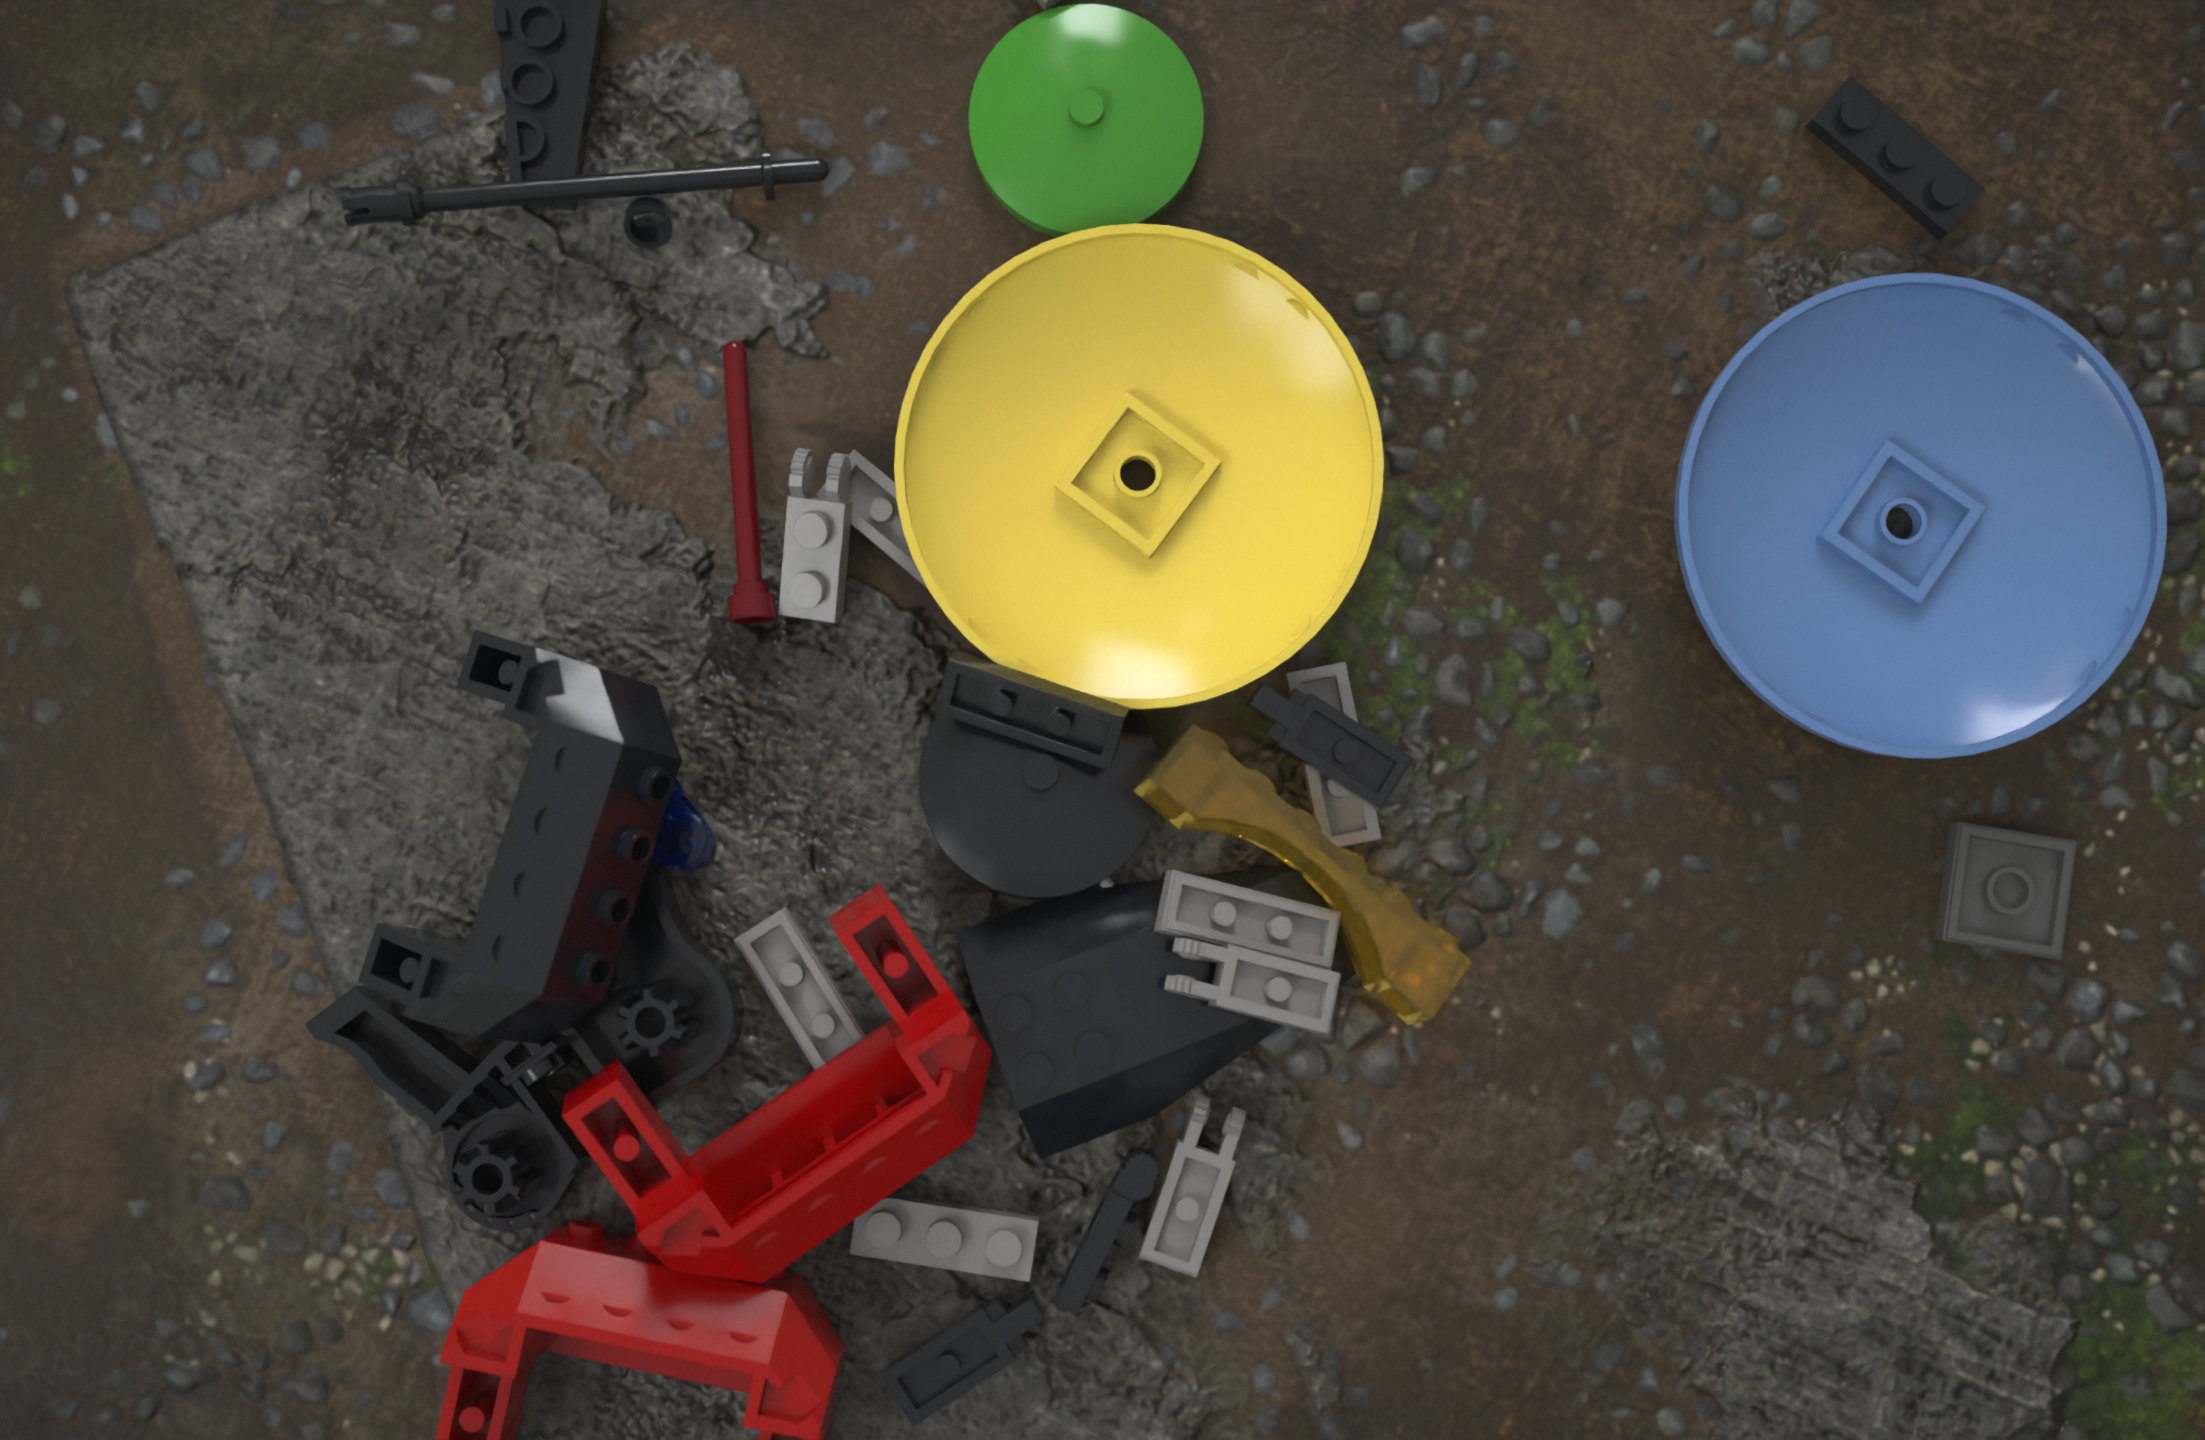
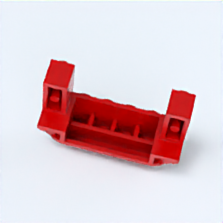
[562,883,992,1283]
[435,1219,846,1440]

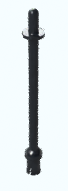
[341,146,830,227]

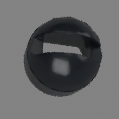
[624,195,673,249]

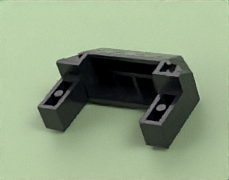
[358,630,682,1044]

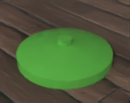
[969,4,1204,238]

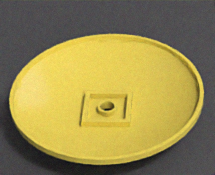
[894,223,1384,710]

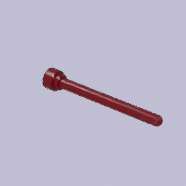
[723,341,777,624]

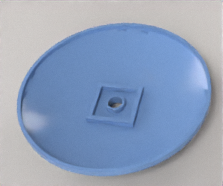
[1674,273,2167,759]

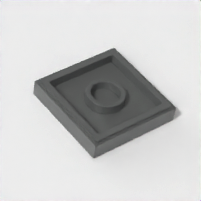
[1934,822,2077,960]

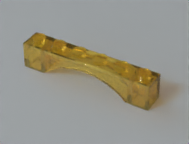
[1133,723,1472,1025]

